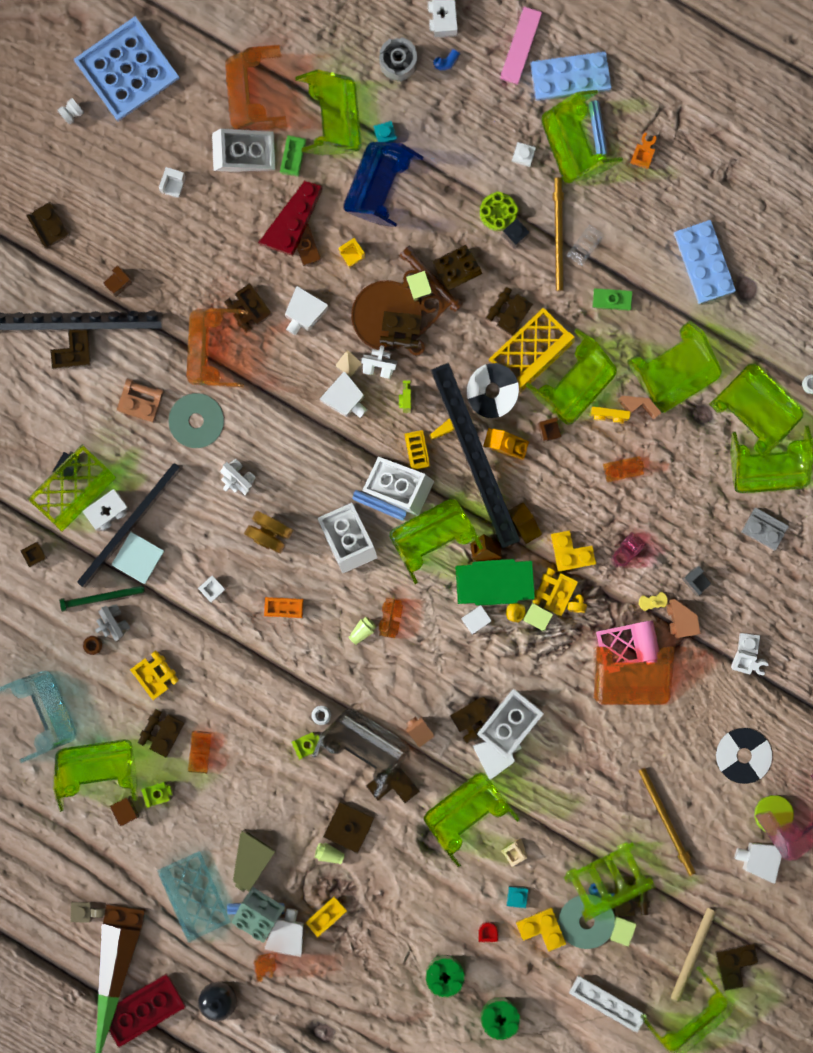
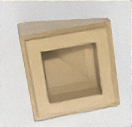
[335,350,362,378]
[501,838,527,867]

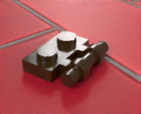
[224,283,272,333]
[486,286,533,336]
[380,311,422,349]
[450,696,493,744]
[137,708,185,758]
[613,875,650,916]

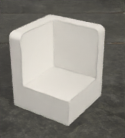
[159,167,186,198]
[461,605,491,634]

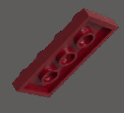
[109,973,186,1048]

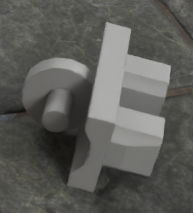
[95,604,130,642]

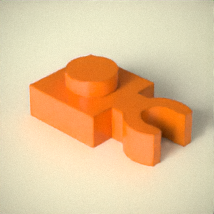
[630,133,656,169]

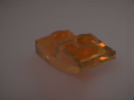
[188,731,212,774]

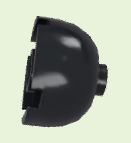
[198,981,237,1022]

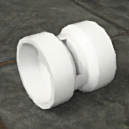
[58,98,84,125]

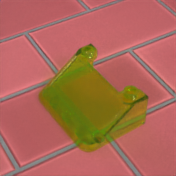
[627,320,722,413]
[709,363,804,458]

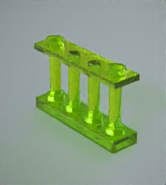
[563,842,655,922]

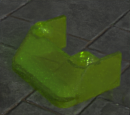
[295,69,361,156]
[541,90,623,183]
[526,328,617,425]
[730,425,813,493]
[389,499,483,584]
[53,739,137,811]
[424,773,520,868]
[640,966,732,1053]

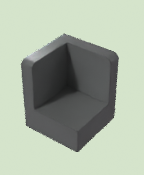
[682,566,711,596]

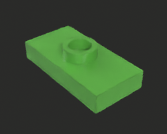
[280,135,306,177]
[592,288,632,311]

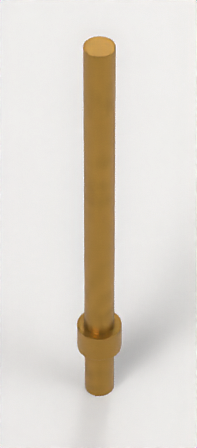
[553,177,564,292]
[638,768,696,876]

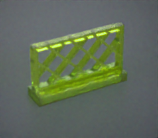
[27,444,116,532]

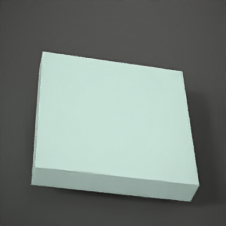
[112,532,164,584]

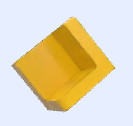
[338,238,365,268]

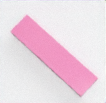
[500,7,542,85]

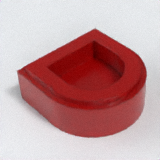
[478,922,498,942]

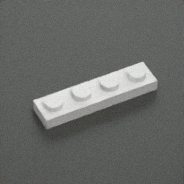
[569,975,646,1033]

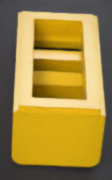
[430,418,454,440]
[404,430,430,470]

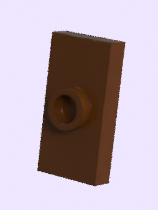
[297,224,321,267]

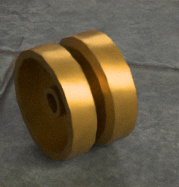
[244,510,294,554]

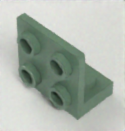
[232,887,285,943]

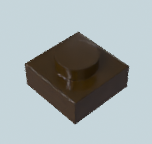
[20,542,47,568]

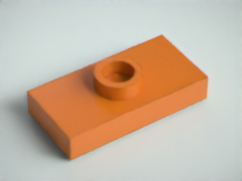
[264,597,304,618]

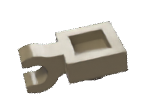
[70,902,105,923]

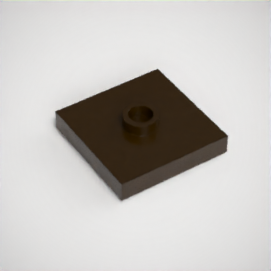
[323,802,374,854]

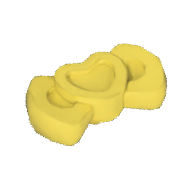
[639,592,668,611]

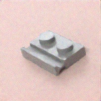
[741,508,789,551]

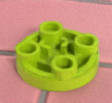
[480,191,518,231]
[754,795,794,834]

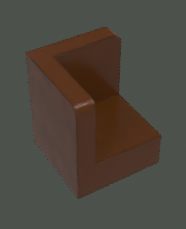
[103,265,133,298]
[538,417,561,443]
[470,534,502,561]
[110,796,139,826]

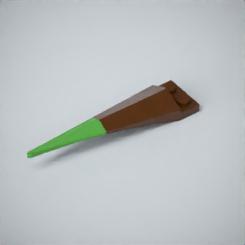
[96,903,145,1053]

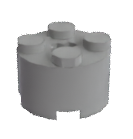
[379,38,417,82]

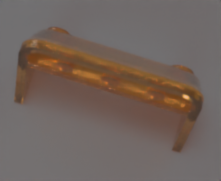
[593,647,674,705]

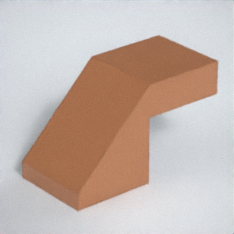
[617,396,661,420]

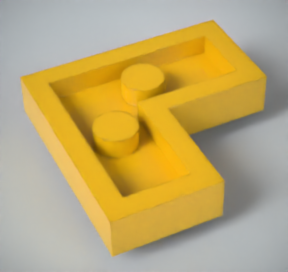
[550,530,596,572]
[516,908,566,952]

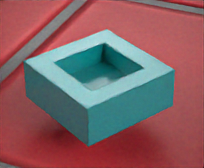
[373,121,397,145]
[506,886,528,909]

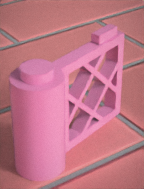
[596,620,661,672]

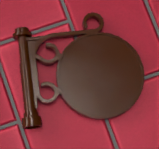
[351,245,463,356]

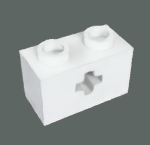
[428,0,457,37]
[82,489,129,531]

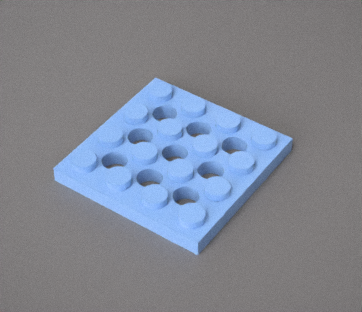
[73,16,179,122]

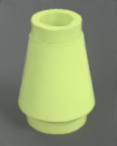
[349,617,377,645]
[314,843,345,864]

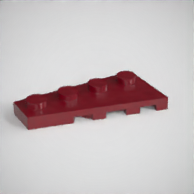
[258,180,323,256]

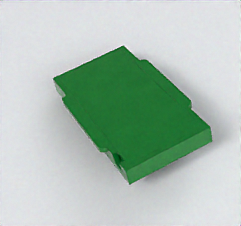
[455,559,535,606]

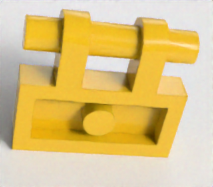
[532,568,578,616]
[130,650,180,700]

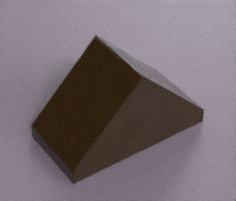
[508,502,542,544]

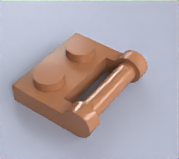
[116,378,164,423]

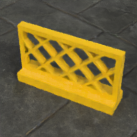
[488,308,575,394]

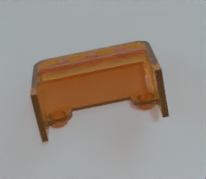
[225,45,288,130]
[186,308,248,388]

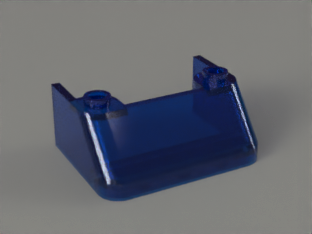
[343,142,424,227]

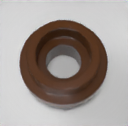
[83,636,102,655]

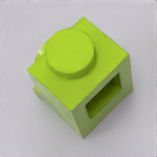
[291,732,322,760]
[141,781,173,808]

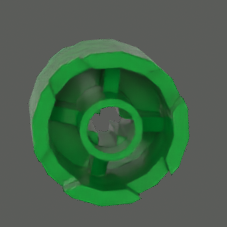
[425,955,464,998]
[481,997,520,1040]

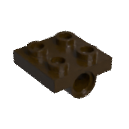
[432,245,482,291]

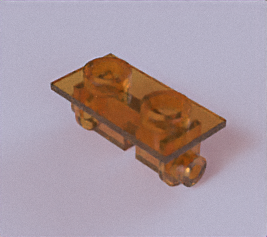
[603,456,644,482]
[379,598,403,638]

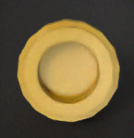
[567,594,587,613]
[506,603,525,623]

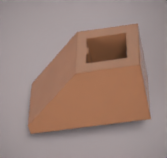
[666,599,700,638]
[406,717,435,748]

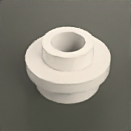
[312,706,331,725]

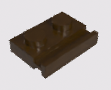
[26,202,69,249]

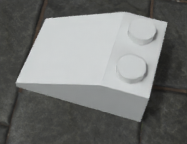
[212,129,275,172]
[362,457,434,516]
[317,503,377,574]
[477,689,544,759]

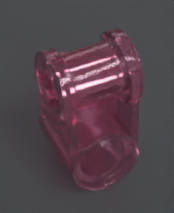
[611,532,646,568]

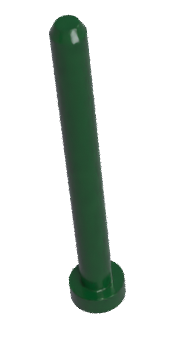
[59,586,145,612]

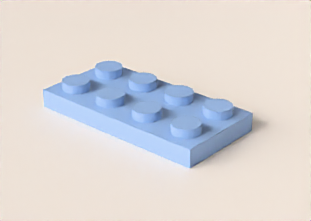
[531,52,611,101]
[674,220,736,304]

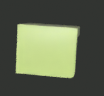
[406,271,432,301]
[522,603,553,631]
[610,916,637,947]

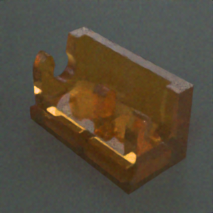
[254,952,276,983]

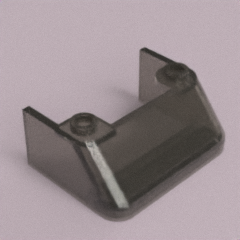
[312,709,410,798]

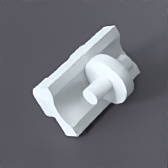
[361,345,397,379]
[220,459,256,495]

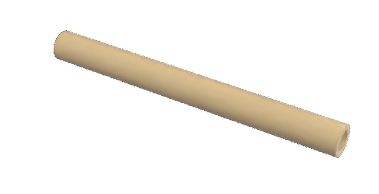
[670,907,716,1002]

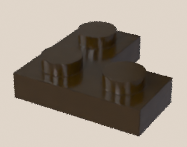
[50,329,91,370]
[366,761,420,803]
[715,943,758,991]

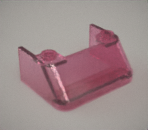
[755,773,813,861]

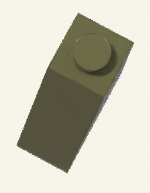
[233,830,276,892]

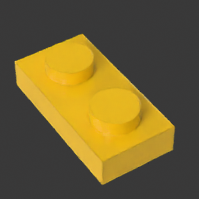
[590,406,630,424]
[305,896,347,937]

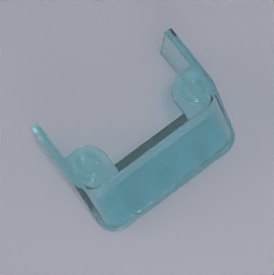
[0,671,77,763]

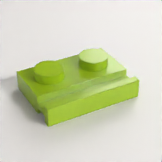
[399,380,411,413]

